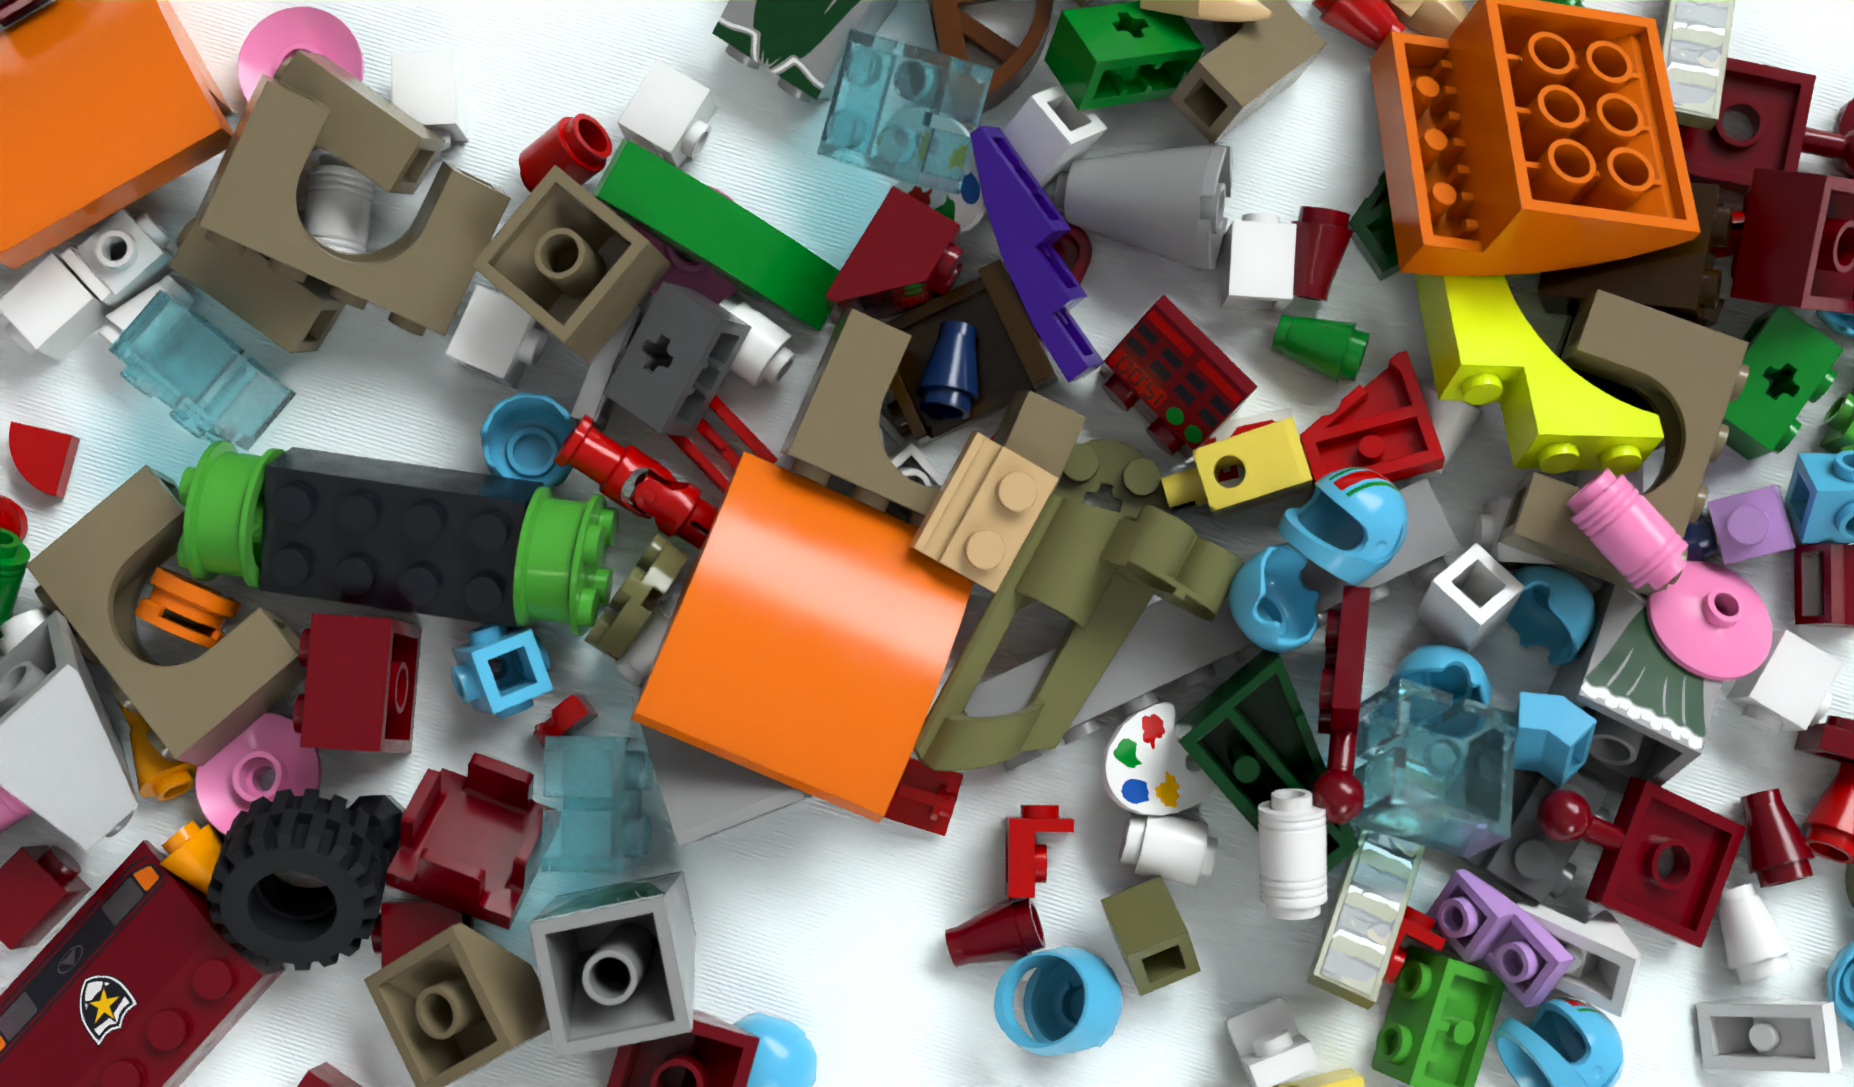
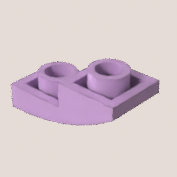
[1426,869,1575,1008]

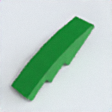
[592,139,840,332]

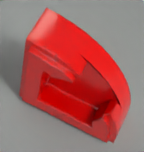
[9,421,80,499]
[533,694,599,753]

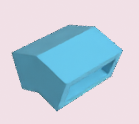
[1510,692,1597,788]

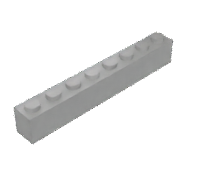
[964,477,1461,772]

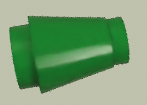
[1271,314,1370,383]

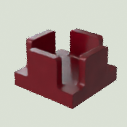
[386,753,562,930]

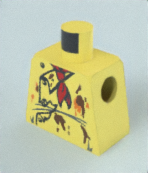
[1161,417,1313,517]

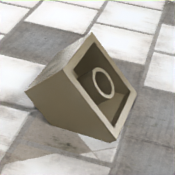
[471,165,672,363]
[363,922,550,1087]

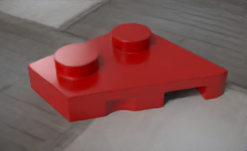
[1300,350,1445,492]

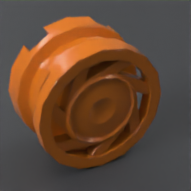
[134,566,241,648]

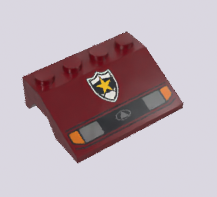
[0,840,285,1087]

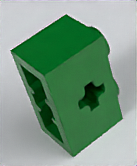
[1044,1,1205,111]
[1722,305,1844,461]

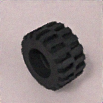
[207,788,390,971]

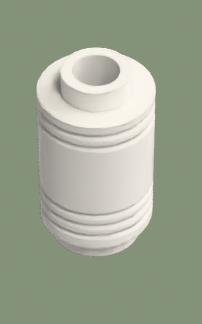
[304,154,375,253]
[1258,789,1328,920]

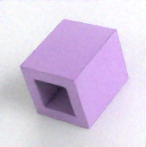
[1707,485,1797,565]

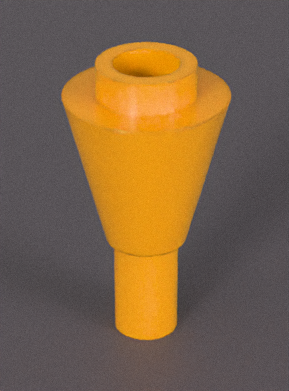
[116,699,197,801]
[160,820,223,896]

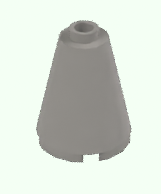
[1055,143,1233,271]

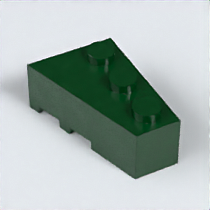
[1174,649,1359,874]

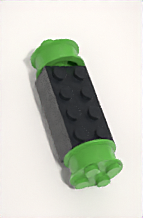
[177,440,619,636]

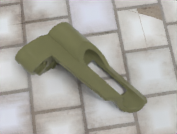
[913,494,1244,771]

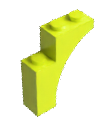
[1414,274,1664,475]

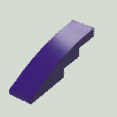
[970,126,1103,383]

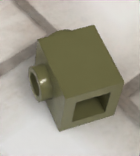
[1100,876,1201,996]

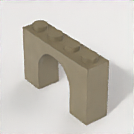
[1074,0,1327,143]
[169,49,446,353]
[196,73,511,336]
[1498,289,1749,596]
[780,308,1087,528]
[25,465,307,766]

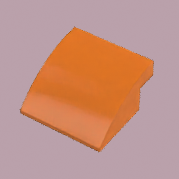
[0,0,234,270]
[1369,0,1701,276]
[631,451,974,823]

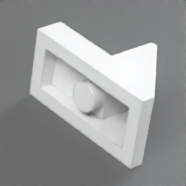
[1516,898,1641,1018]
[1696,995,1842,1073]

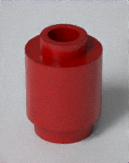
[519,114,612,193]

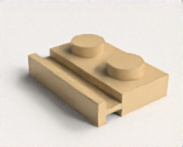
[909,431,1059,593]

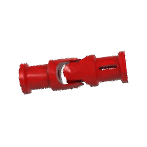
[553,414,718,550]

